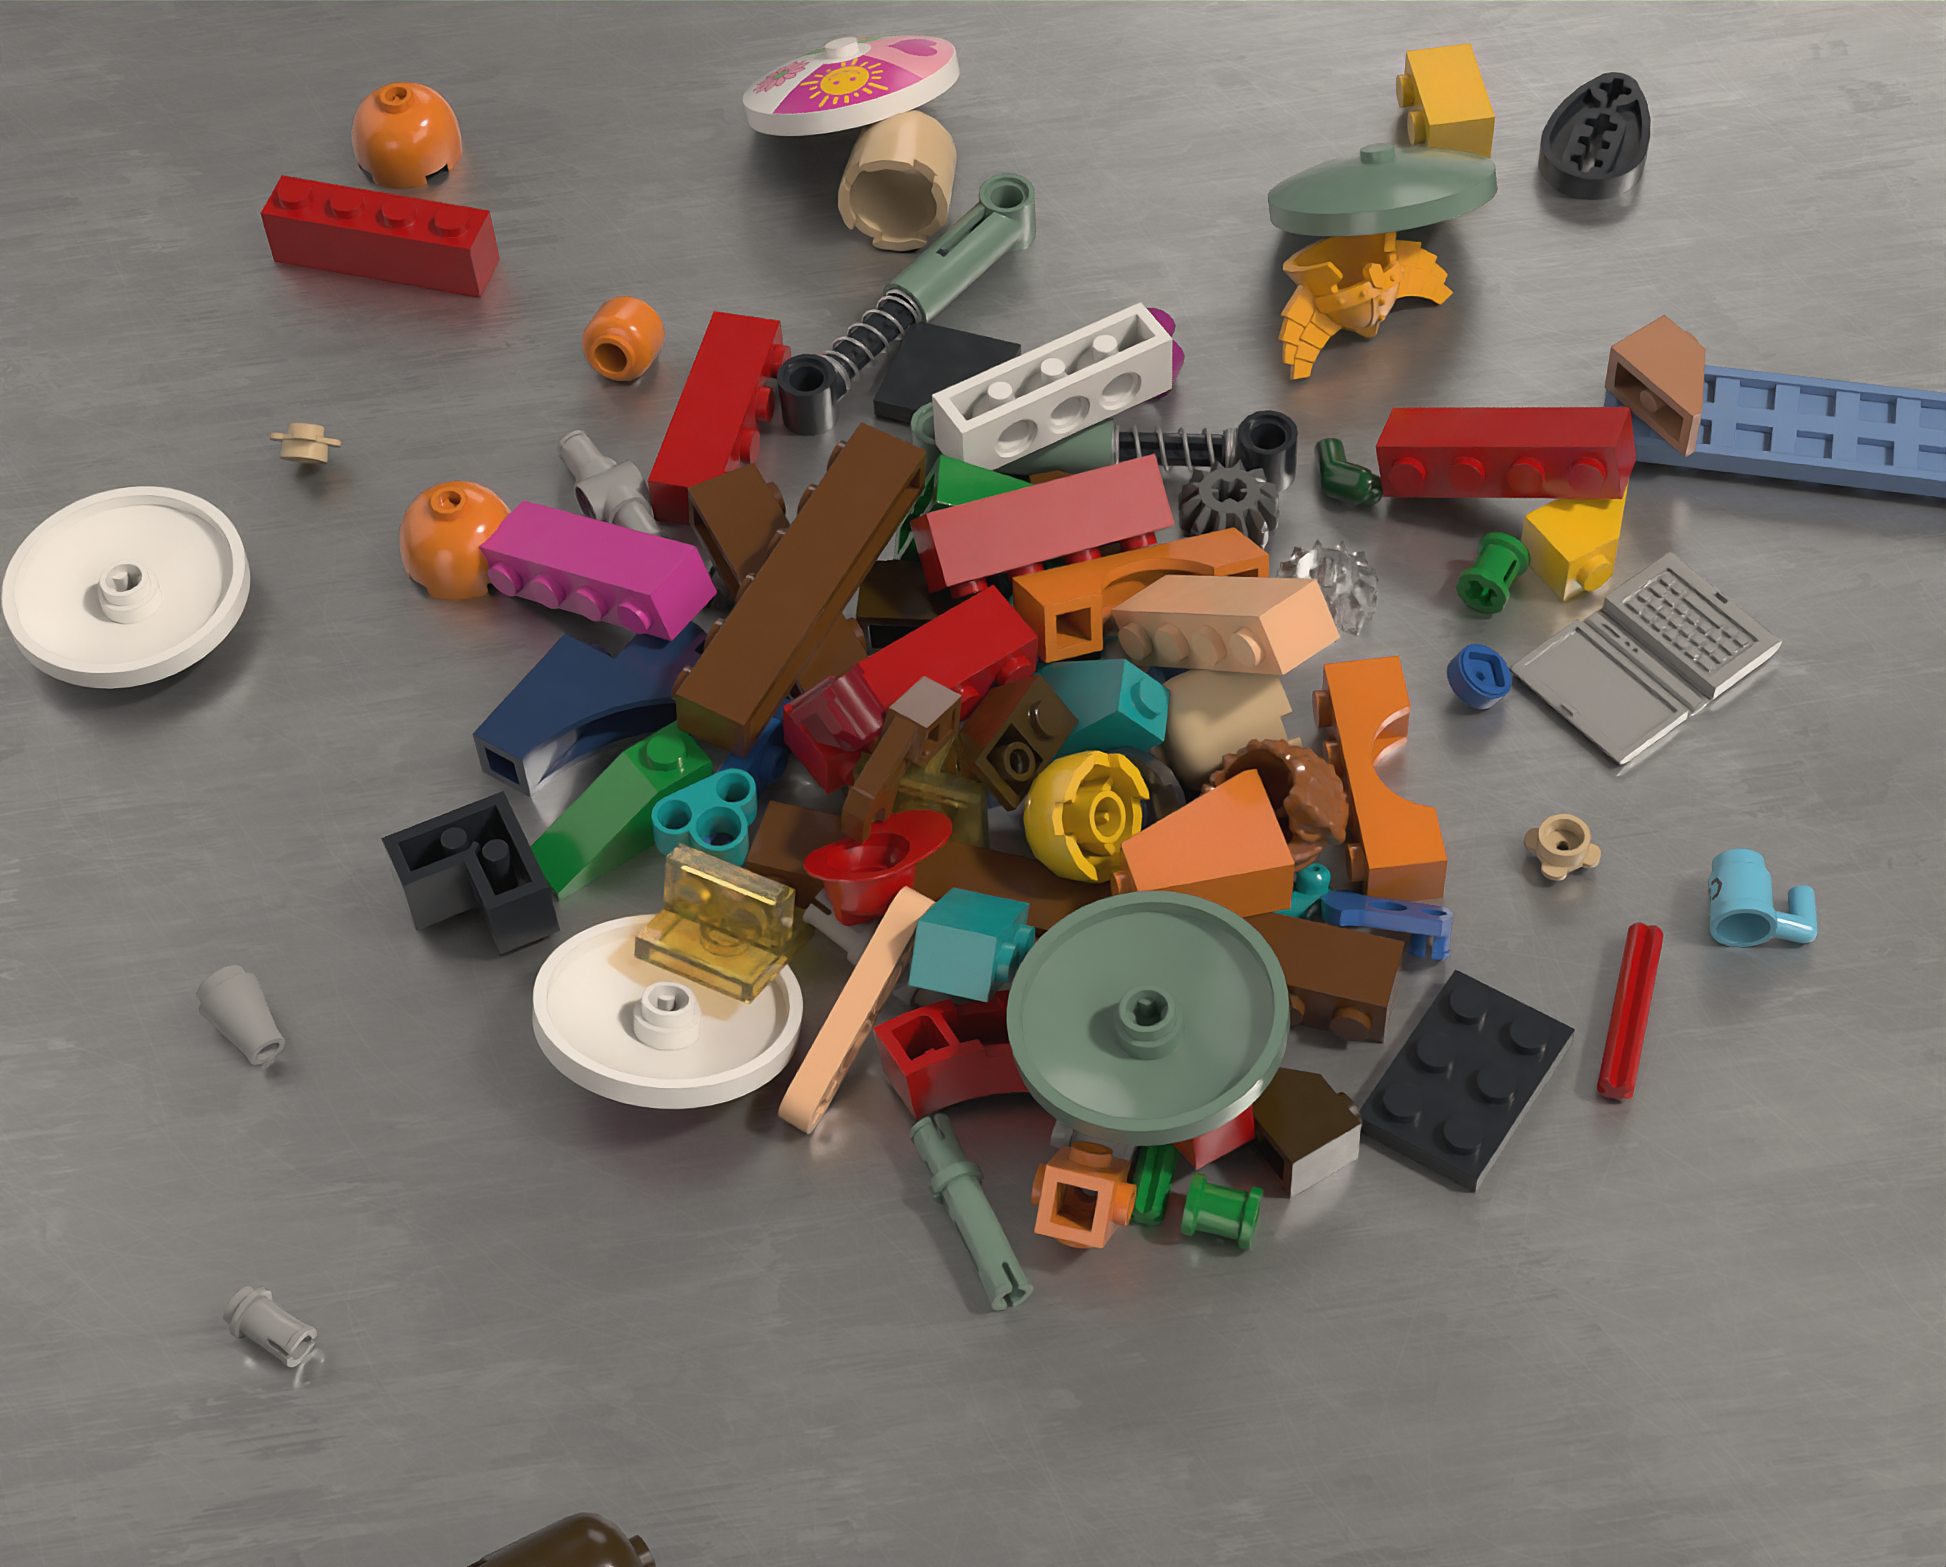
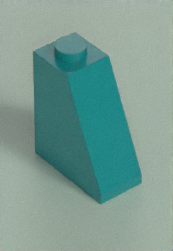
[1032,659,1170,766]

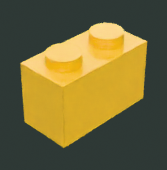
[1396,43,1495,158]

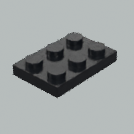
[1359,969,1575,1193]

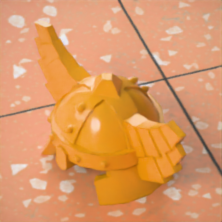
[1278,231,1453,380]

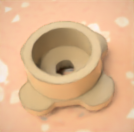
[270,423,341,464]
[1524,814,1601,881]

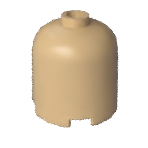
[838,110,957,251]
[1147,669,1303,793]

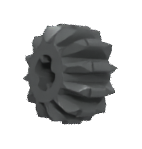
[1178,459,1280,550]

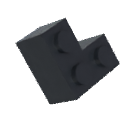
[381,791,560,955]

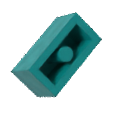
[909,887,1035,1002]

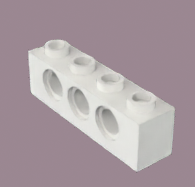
[932,302,1172,471]

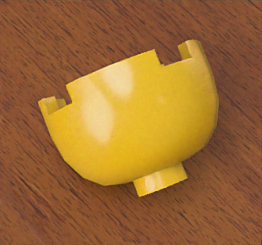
[1023,751,1150,884]

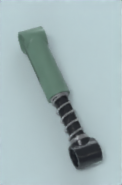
[777,173,1036,436]
[911,402,1298,492]

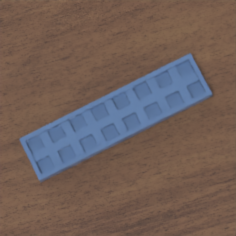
[1604,365,1946,498]

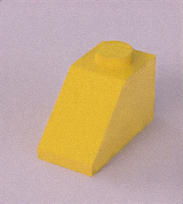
[1521,480,1629,602]

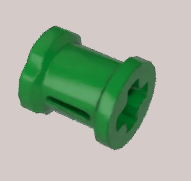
[1455,532,1531,614]
[1181,1172,1264,1250]

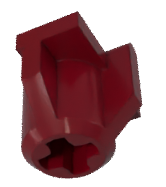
[789,662,888,752]

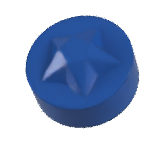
[1447,644,1512,709]

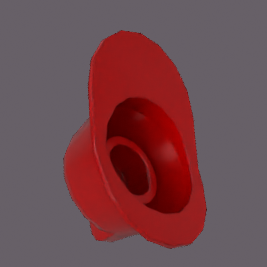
[804,809,952,927]

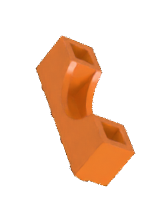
[1012,527,1269,663]
[1312,656,1448,902]

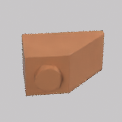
[1604,315,1706,458]

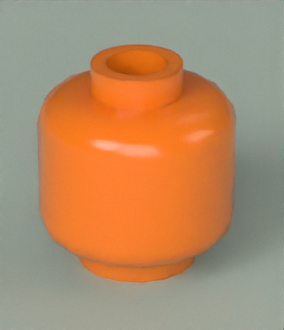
[581,296,665,381]

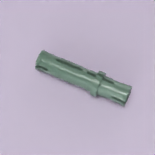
[909,1113,1033,1310]

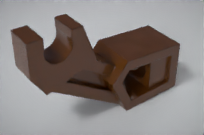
[840,676,962,844]

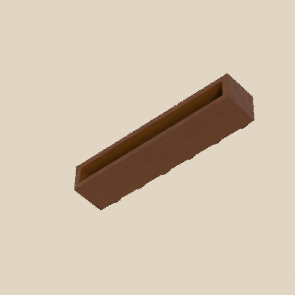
[672,422,926,760]
[688,463,917,798]

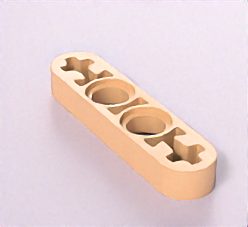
[777,886,936,1134]

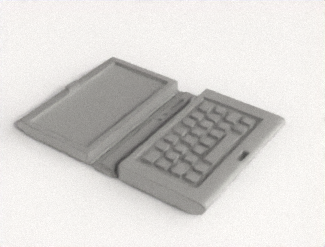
[1509,552,1782,765]

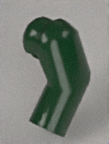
[1314,438,1383,506]

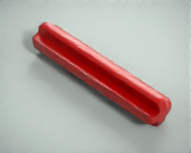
[1597,922,1664,1101]

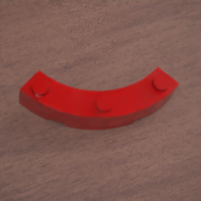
[873,990,1255,1170]

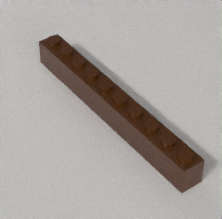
[745,800,1405,1043]

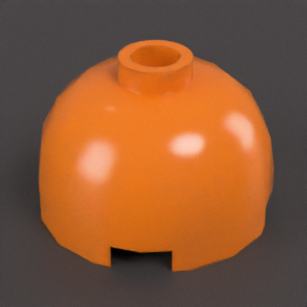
[352,82,462,189]
[399,480,511,601]

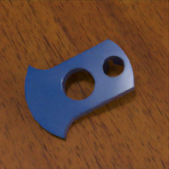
[1320,890,1454,960]

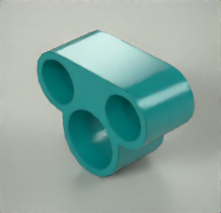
[651,768,757,874]

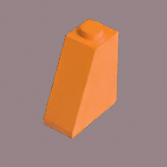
[1110,769,1295,918]

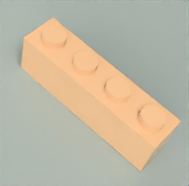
[1111,575,1340,675]

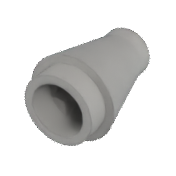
[196,965,285,1065]

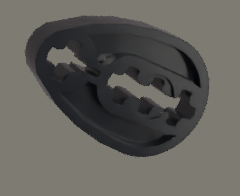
[1538,72,1651,200]

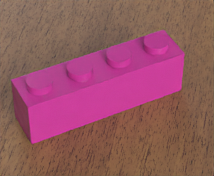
[478,500,717,641]

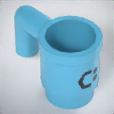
[1708,848,1818,948]

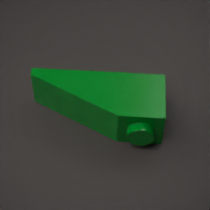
[530,720,714,902]

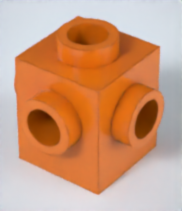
[1031,1141,1136,1248]

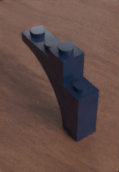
[473,621,792,798]

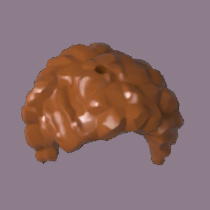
[1198,739,1349,873]

